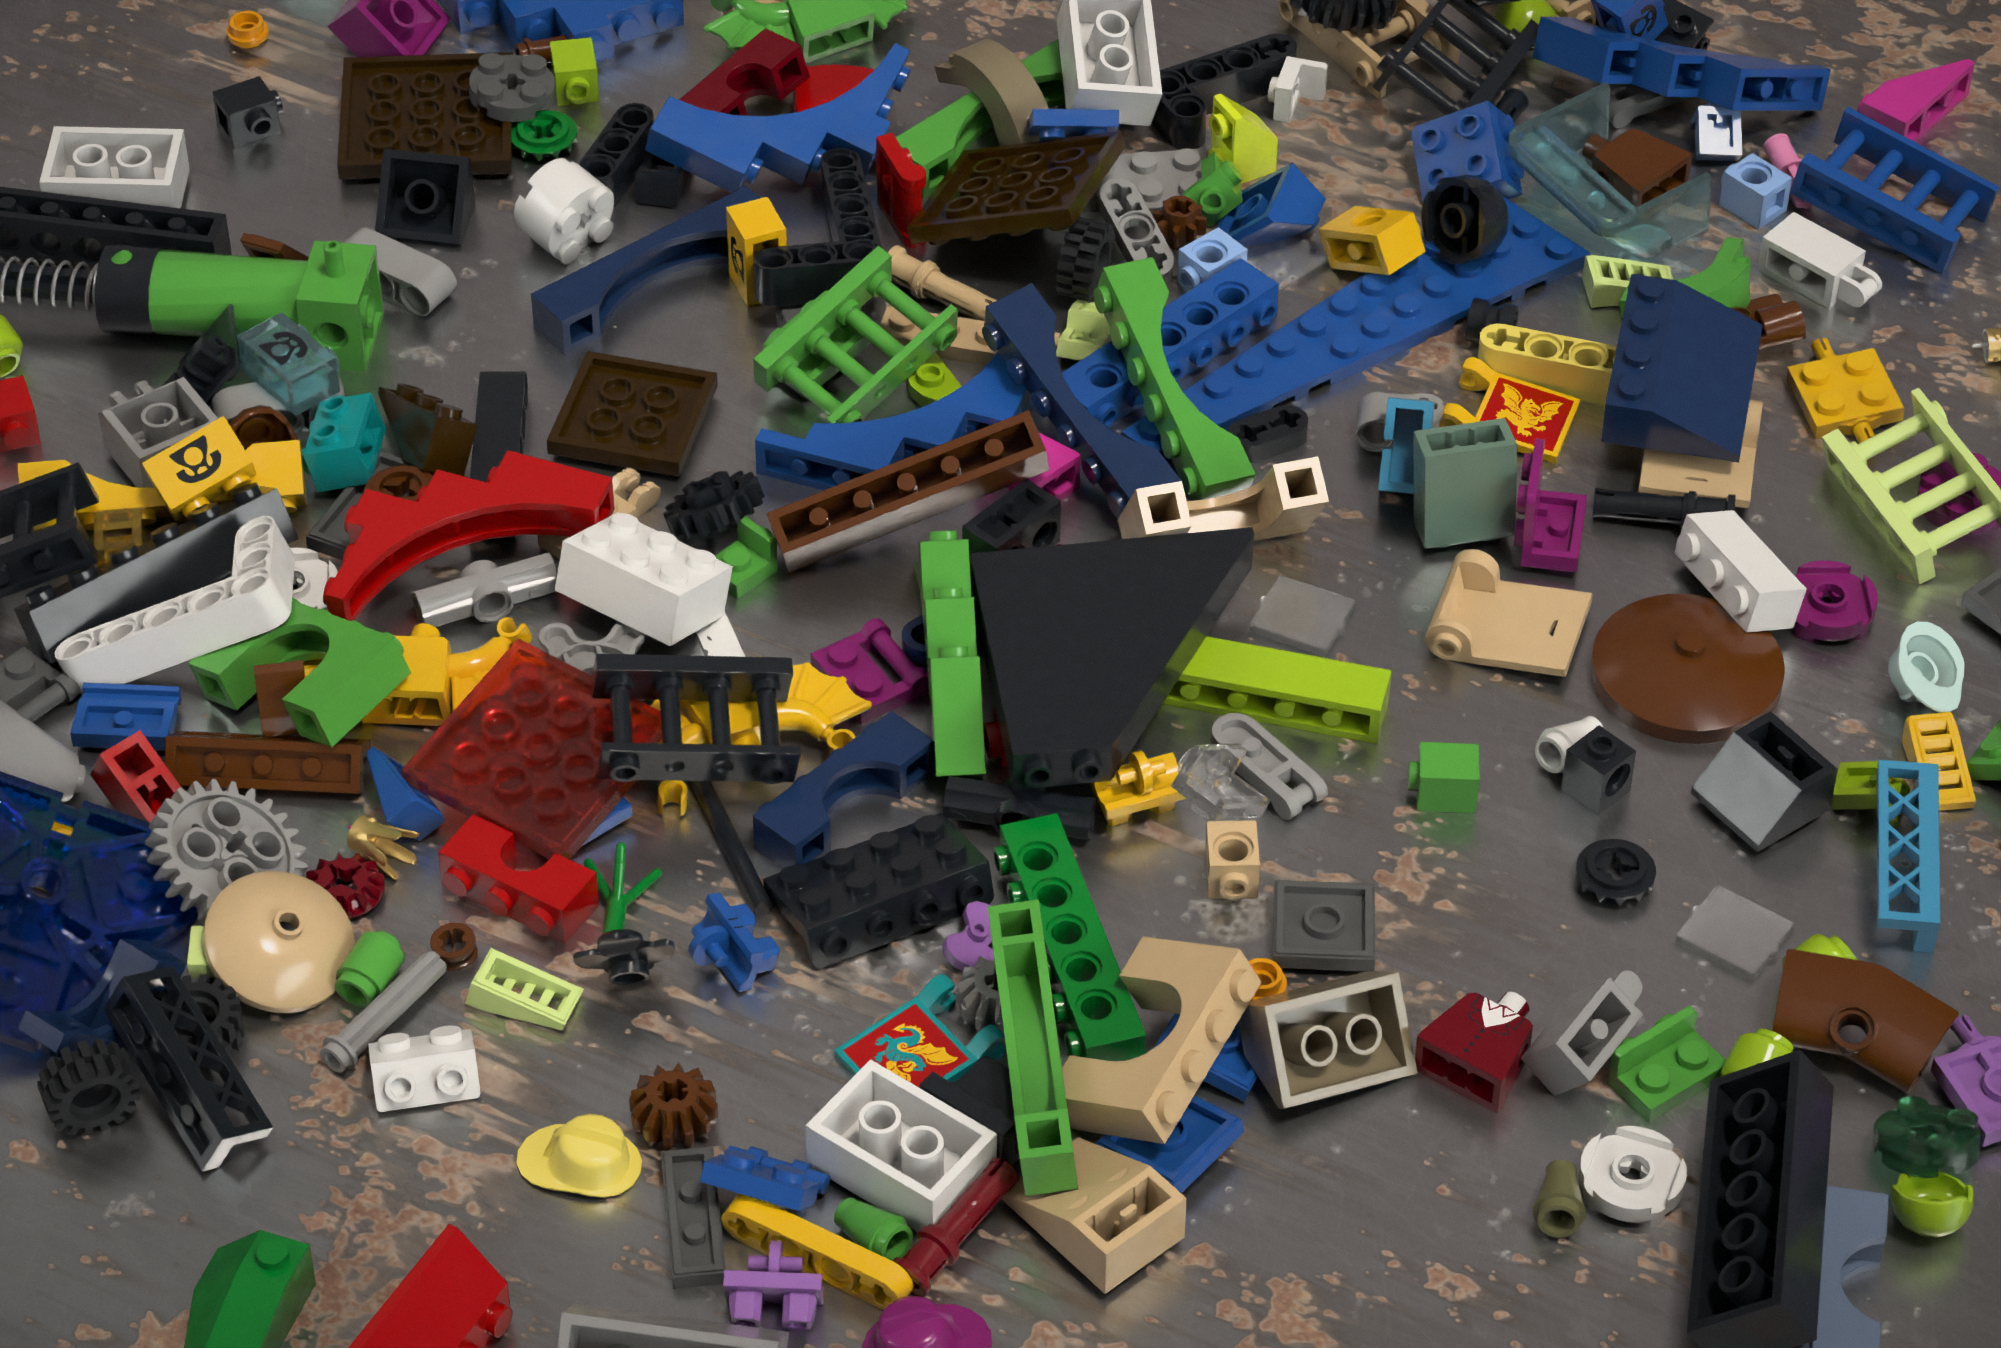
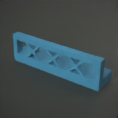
[1877,759,1940,953]

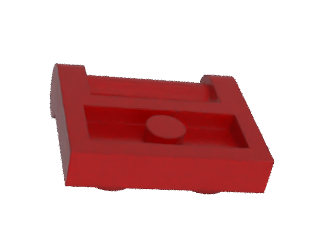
[876,133,926,248]

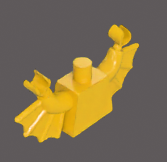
[303,617,551,726]
[615,656,872,816]

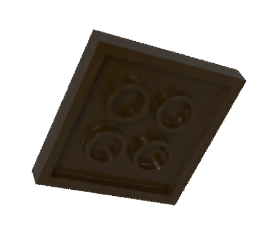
[547,351,718,477]

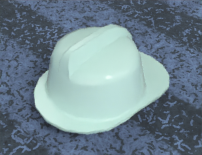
[1888,621,1965,712]

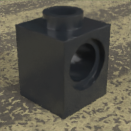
[1561,725,1636,816]

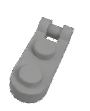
[1211,713,1328,820]

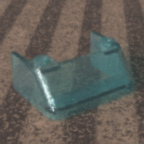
[1508,82,1712,258]

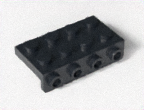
[763,813,994,968]

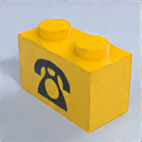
[726,197,787,307]
[142,416,256,521]

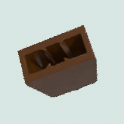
[1582,129,1692,224]

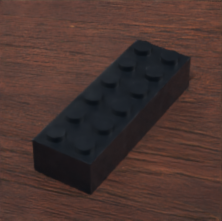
[1687,1050,1834,1348]

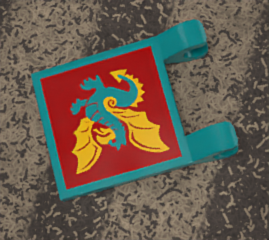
[834,974,1006,1088]

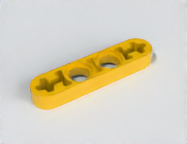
[721,1194,914,1310]

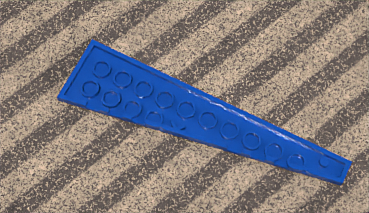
[1121,196,1591,461]

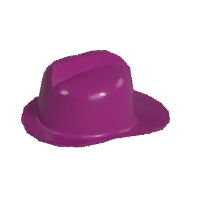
[862,1296,992,1348]

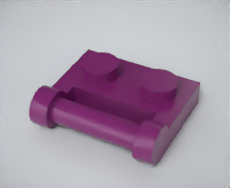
[810,618,929,725]

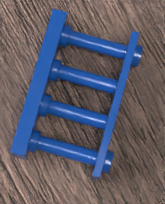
[1790,107,2000,274]

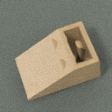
[1001,1137,1187,1294]

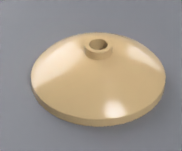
[202,871,355,1013]

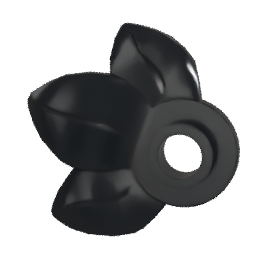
[573,929,675,985]

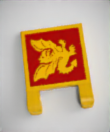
[1439,357,1581,463]

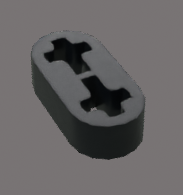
[1228,405,1308,463]

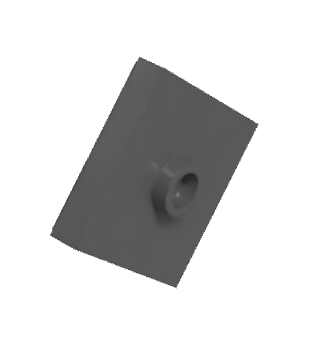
[1273,880,1375,971]

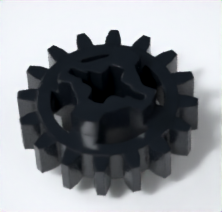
[663,471,765,540]

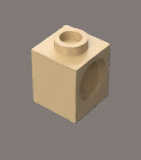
[1205,820,1260,900]

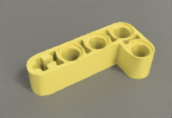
[1478,323,1617,406]

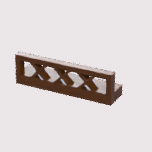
[165,730,371,794]

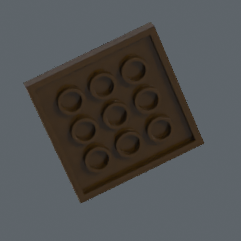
[337,52,513,180]
[907,131,1126,245]

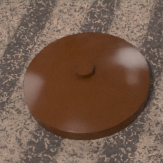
[1591,594,1785,744]

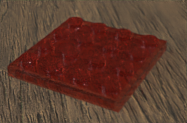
[401,638,663,859]

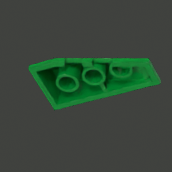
[184,1230,316,1348]

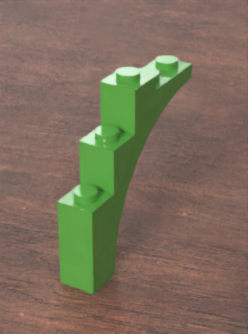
[915,530,986,777]

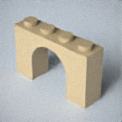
[1118,457,1329,541]
[1062,936,1262,1144]

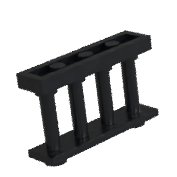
[1372,0,1539,115]
[0,462,99,599]
[591,654,801,784]

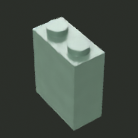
[1414,418,1517,549]

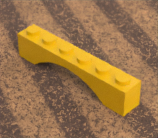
[17,440,307,532]

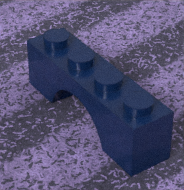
[753,711,934,869]

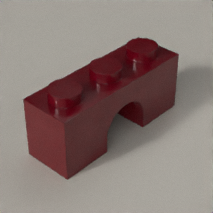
[679,28,810,116]

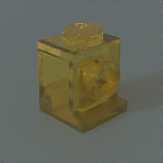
[93,507,147,567]

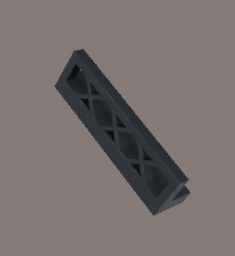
[103,966,273,1171]

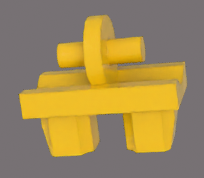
[1089,750,1191,826]

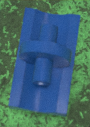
[688,893,780,992]

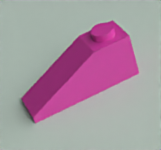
[1857,59,1975,142]

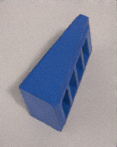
[366,746,445,842]

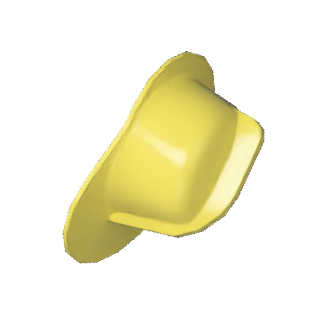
[516,1114,642,1198]

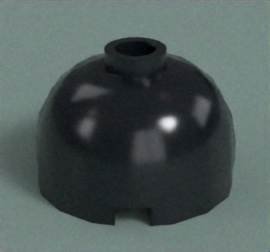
[1421,175,1509,265]

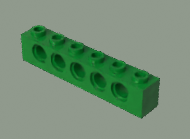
[993,813,1146,1062]

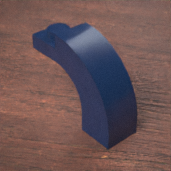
[18,939,187,1059]

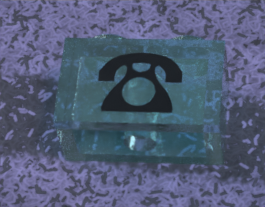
[237,312,340,416]

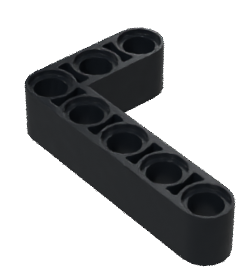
[753,148,882,307]

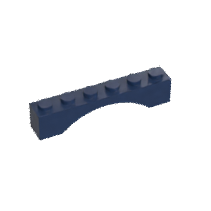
[531,186,778,355]
[982,283,1183,518]

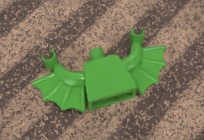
[704,0,908,63]

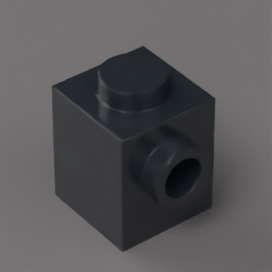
[212,76,283,149]

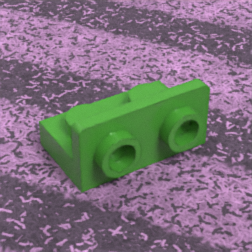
[1608,1006,1726,1123]

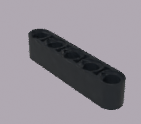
[470,371,528,539]

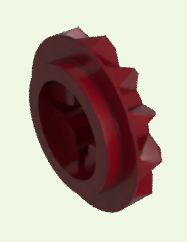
[306,851,385,918]

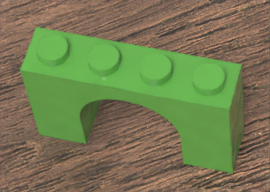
[188,598,411,748]

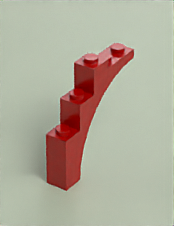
[323,450,615,621]

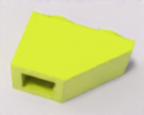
[1208,93,1278,184]

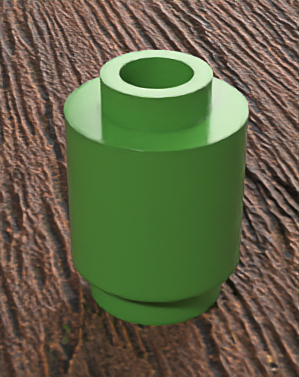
[335,931,405,1008]

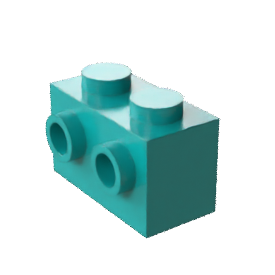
[302,392,386,492]

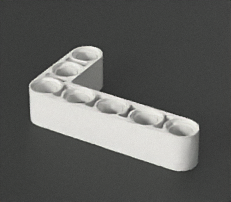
[54,516,295,696]

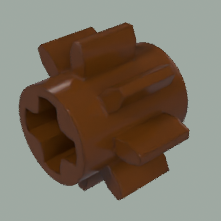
[1153,196,1207,250]

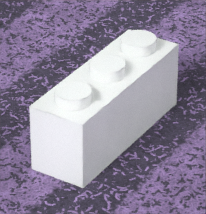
[1674,510,1807,633]

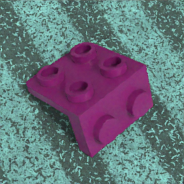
[1514,438,1587,572]

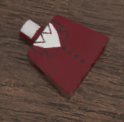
[1415,992,1533,1114]

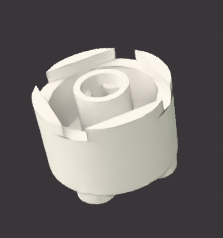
[514,158,614,264]

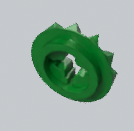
[512,110,578,162]

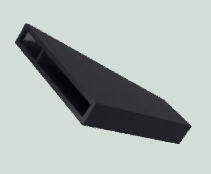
[970,527,1254,790]

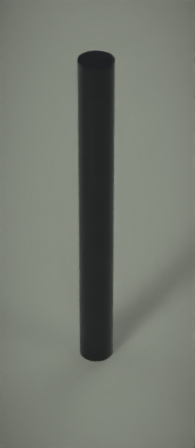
[689,781,773,916]

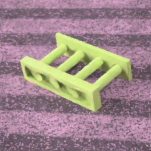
[1822,387,2001,585]

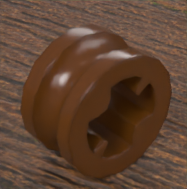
[430,923,478,971]

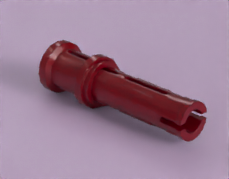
[893,1158,1019,1297]

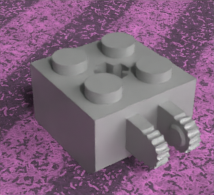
[98,377,218,488]

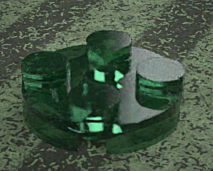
[1873,1096,1981,1178]

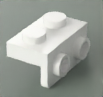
[368,1026,481,1112]

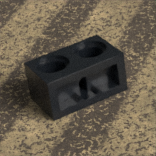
[962,479,1061,562]

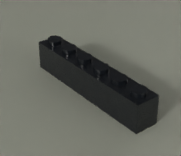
[14,482,299,664]

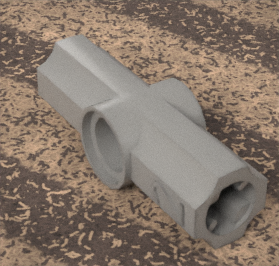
[411,552,557,627]

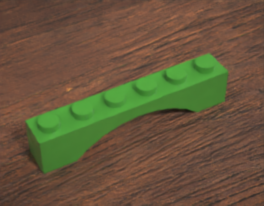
[895,39,1065,200]
[1093,257,1256,501]
[987,899,1078,1196]

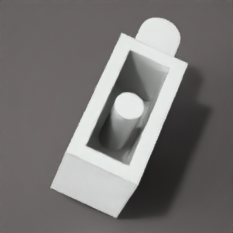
[1757,212,1882,310]

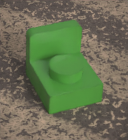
[715,516,778,599]

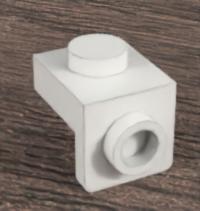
[1268,56,1328,123]

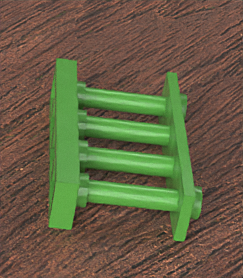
[753,245,958,423]

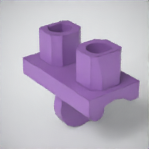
[723,1240,824,1330]

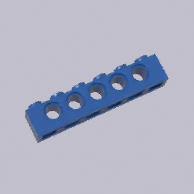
[1062,258,1279,428]

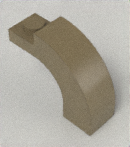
[934,38,1049,146]

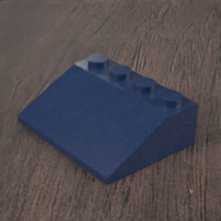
[1601,274,1763,463]

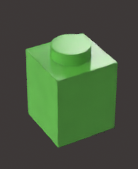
[1408,742,1480,813]

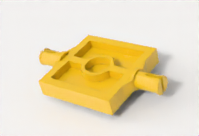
[1787,337,1904,443]

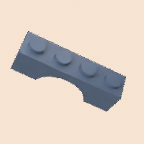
[1798,1185,1889,1348]

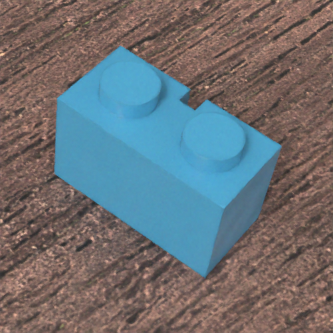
[1378,397,1435,494]

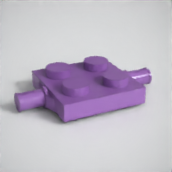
[1931,1015,2001,1147]

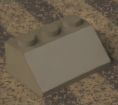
[1238,971,1418,1109]

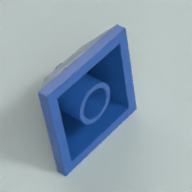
[1216,163,1326,249]

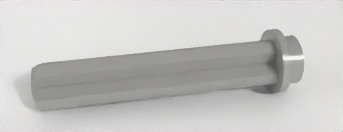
[320,951,447,1073]

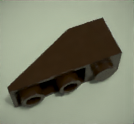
[378,383,477,476]

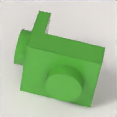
[1183,152,1243,226]

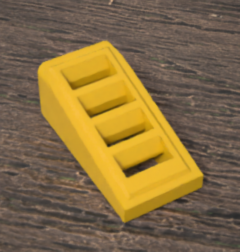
[1901,712,1976,811]

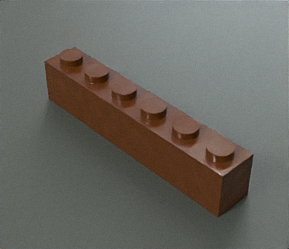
[766,410,1049,573]

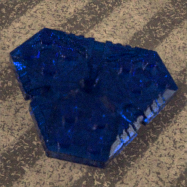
[0,771,198,1053]

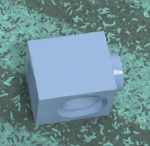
[1719,153,1792,230]
[1177,227,1248,292]

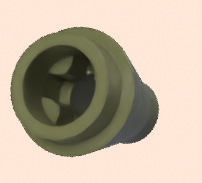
[1532,1160,1586,1238]

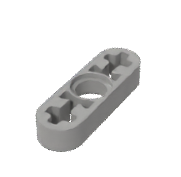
[1099,177,1174,285]

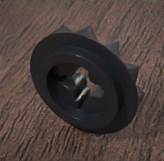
[1575,839,1656,906]

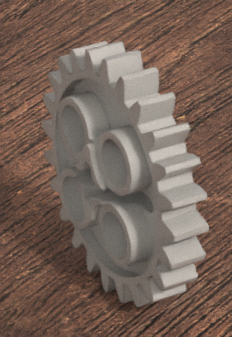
[145,779,308,922]

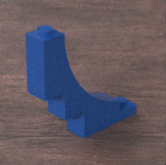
[1532,16,1831,111]
[755,351,1034,491]

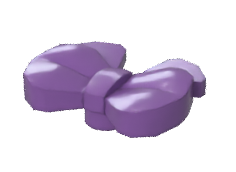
[942,901,994,971]

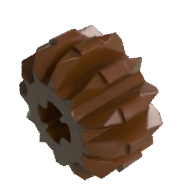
[629,1062,718,1150]

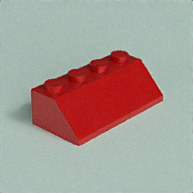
[348,1224,513,1348]

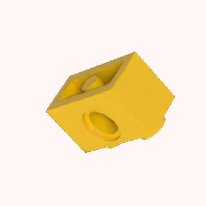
[1318,206,1426,275]

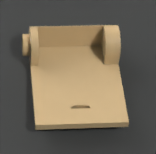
[1638,400,1763,509]
[1425,549,1593,677]

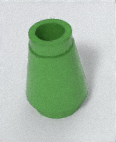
[834,1197,913,1261]

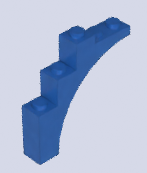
[438,0,684,62]
[645,43,911,193]

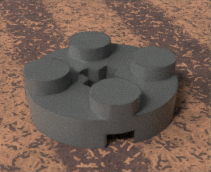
[469,53,555,122]

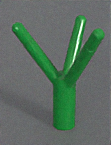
[583,842,662,934]

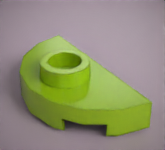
[906,352,962,407]

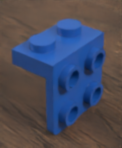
[1411,101,1524,200]

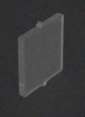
[1245,236,1329,297]
[1249,575,1356,657]
[1675,884,1794,981]

